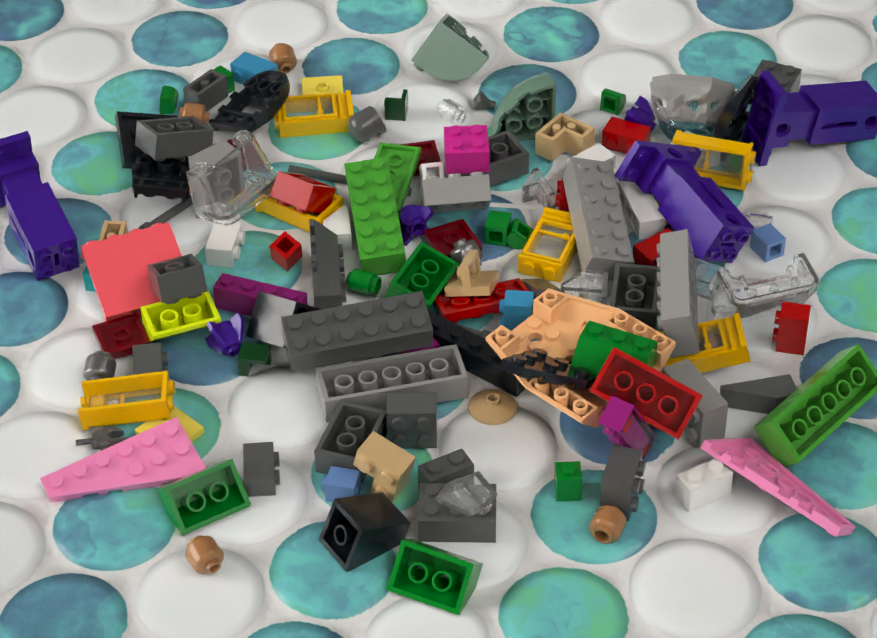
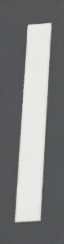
[489,203,537,210]

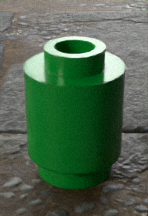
[346,268,382,296]

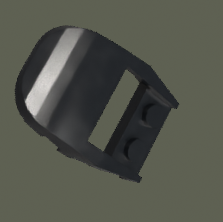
[208,70,290,137]
[713,74,759,162]
[132,153,192,203]

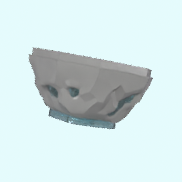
[650,74,735,137]

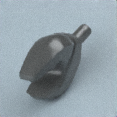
[76,426,130,450]

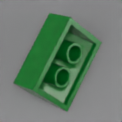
[384,242,460,309]
[571,320,658,377]
[157,459,251,535]
[387,539,483,615]

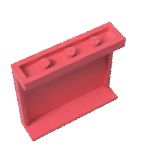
[81,222,182,322]

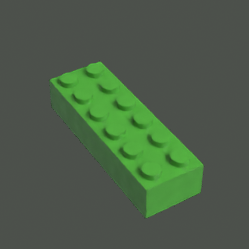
[344,157,406,276]
[753,344,877,467]

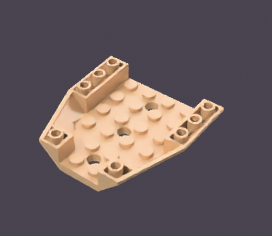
[486,288,676,428]

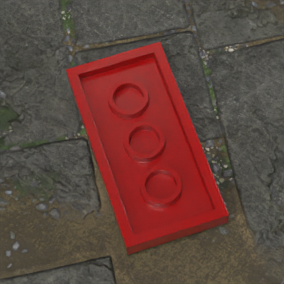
[433,278,530,323]

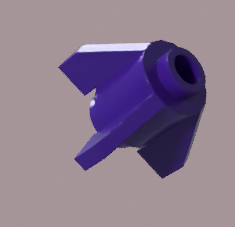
[624,96,657,133]
[398,205,434,246]
[205,313,244,357]

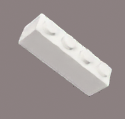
[613,168,667,240]

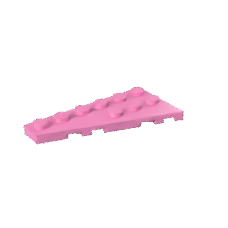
[40,417,206,502]
[700,438,856,537]

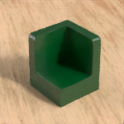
[384,89,408,121]
[237,342,272,376]

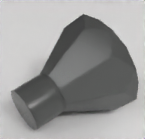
[473,91,496,110]

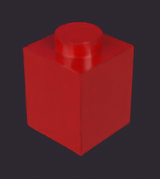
[269,231,303,272]

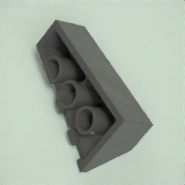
[309,219,346,309]

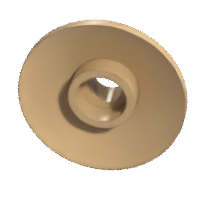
[468,389,517,425]

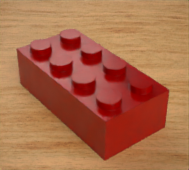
[590,347,703,440]

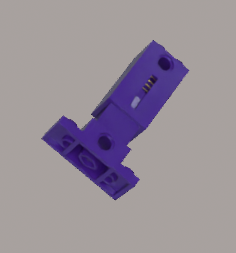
[741,70,877,166]
[0,131,80,281]
[615,140,755,263]

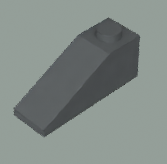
[720,374,797,414]

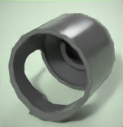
[347,106,386,143]

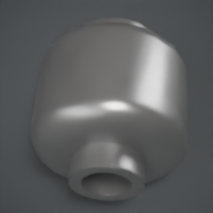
[450,238,484,266]
[83,351,116,381]

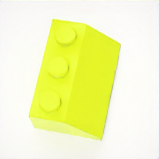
[140,291,221,342]

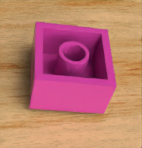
[444,125,490,174]

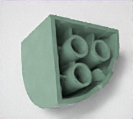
[411,13,489,81]
[490,73,556,142]

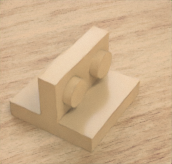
[444,250,500,297]

